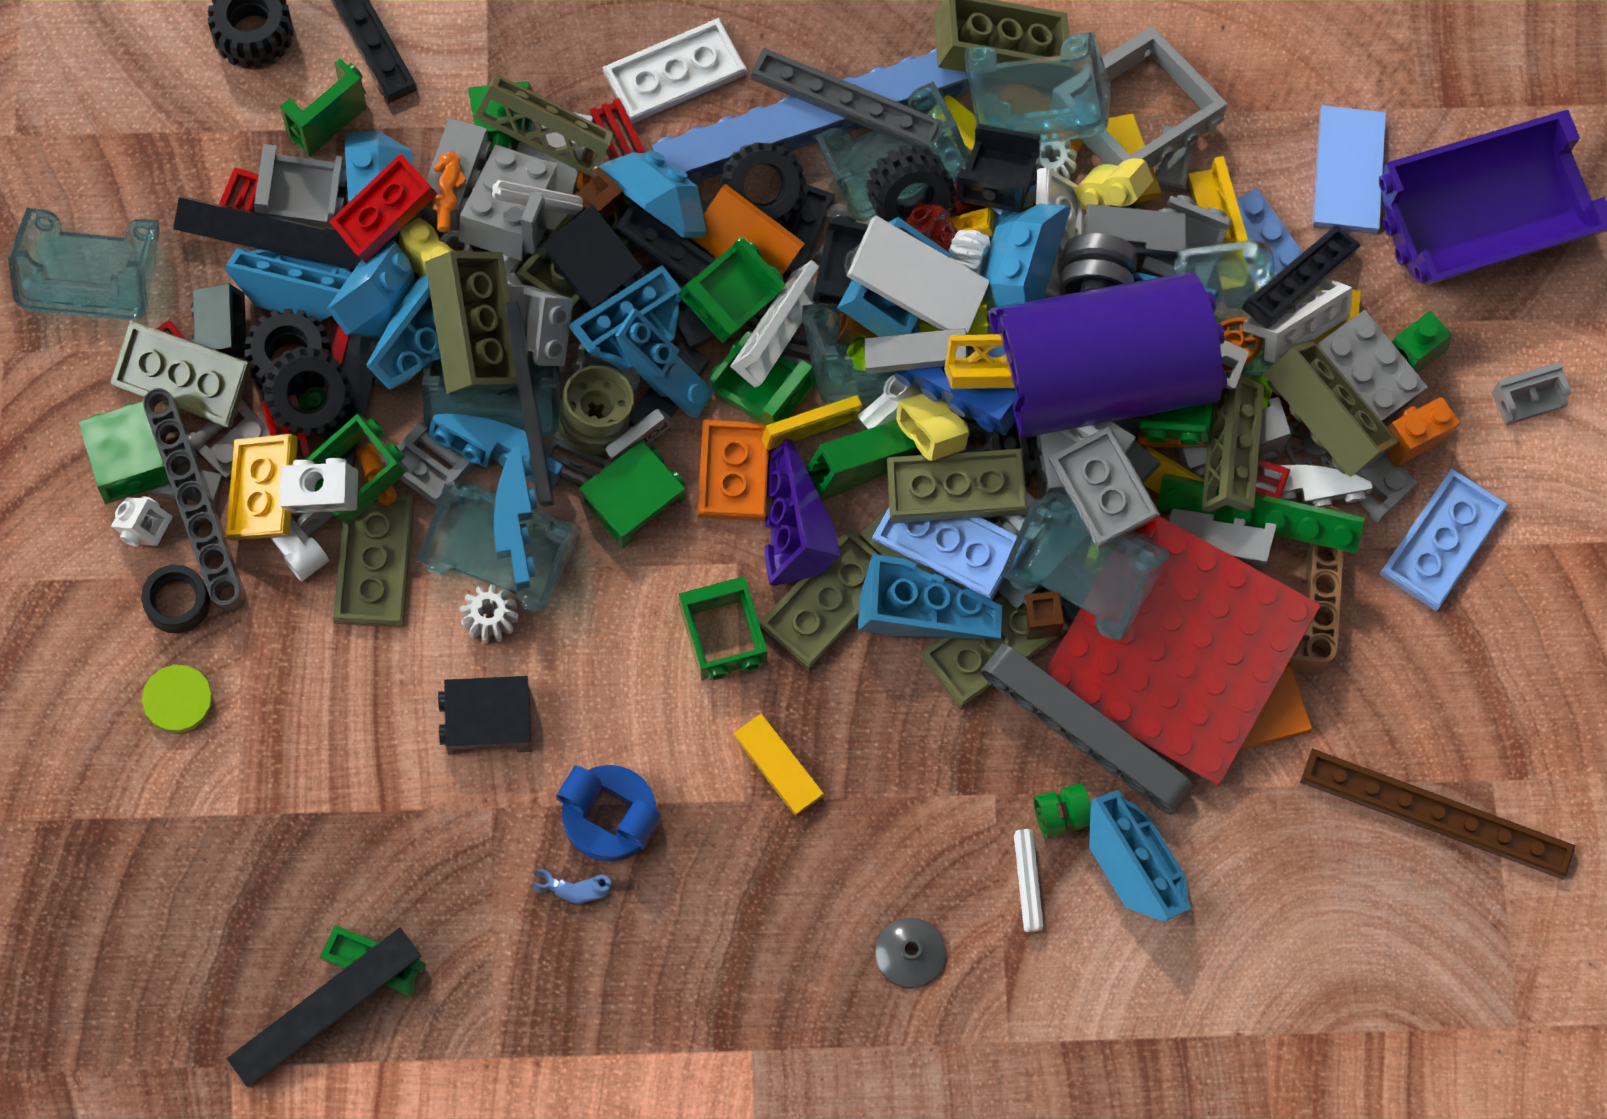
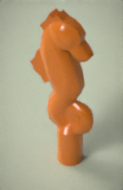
[431,151,466,232]

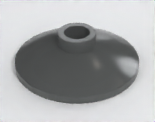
[875,918,946,988]

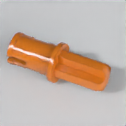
[356,444,397,506]

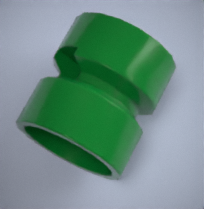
[1033,783,1091,839]

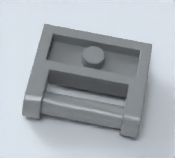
[190,399,269,483]
[383,423,474,505]
[1335,454,1418,524]

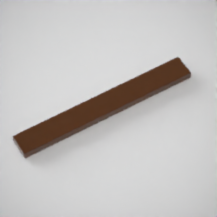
[1300,748,1576,880]

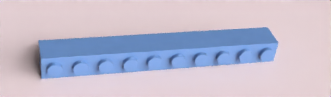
[652,48,970,183]

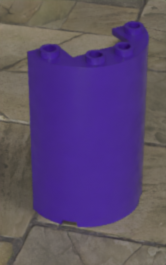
[1378,109,1607,285]
[988,272,1227,439]

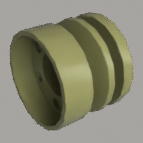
[558,366,634,455]

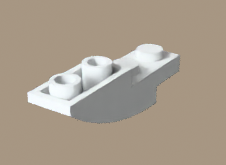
[1256,465,1372,508]

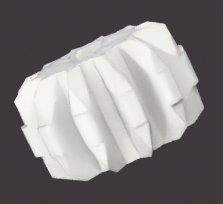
[1032,132,1077,181]
[948,230,990,276]
[460,584,518,644]

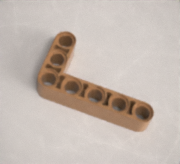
[1287,505,1344,673]

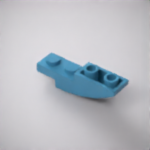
[615,309,714,418]
[428,414,563,490]
[494,446,537,590]

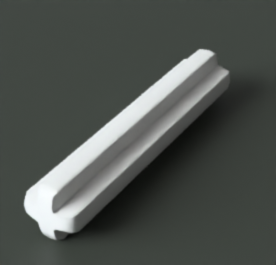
[492,180,583,216]
[1014,829,1043,932]

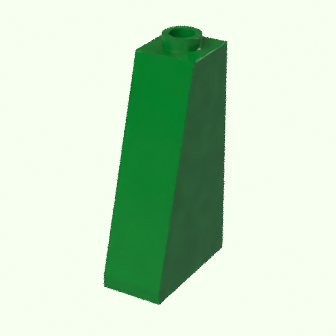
[806,420,922,501]

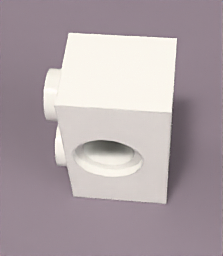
[279,458,358,513]

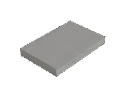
[1049,425,1160,549]

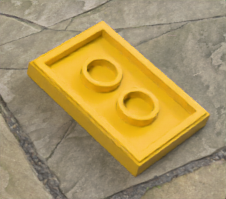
[225,434,298,541]

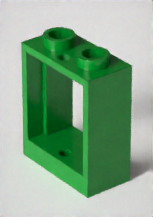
[305,414,409,524]
[679,576,768,680]

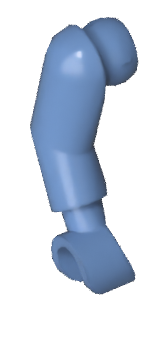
[532,869,611,904]

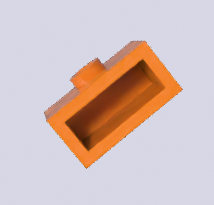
[1386,396,1461,468]

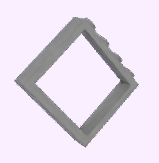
[1050,26,1228,170]

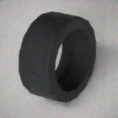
[141,564,210,634]

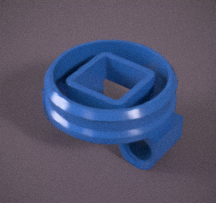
[556,765,662,861]

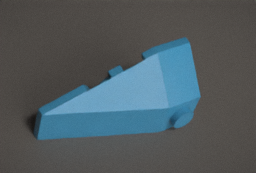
[366,275,441,389]
[858,554,1002,640]

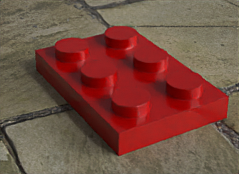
[329,153,438,263]

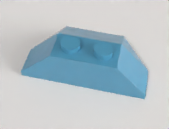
[345,130,414,240]
[598,150,707,238]
[981,203,1071,309]
[327,239,415,338]
[225,249,352,322]
[569,265,681,371]
[1089,790,1191,922]

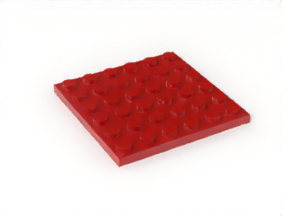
[1045,516,1321,786]

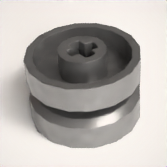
[1059,233,1137,295]

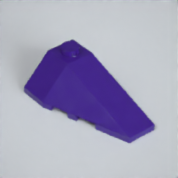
[764,438,840,586]

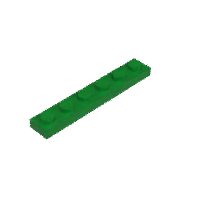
[1157,473,1365,554]

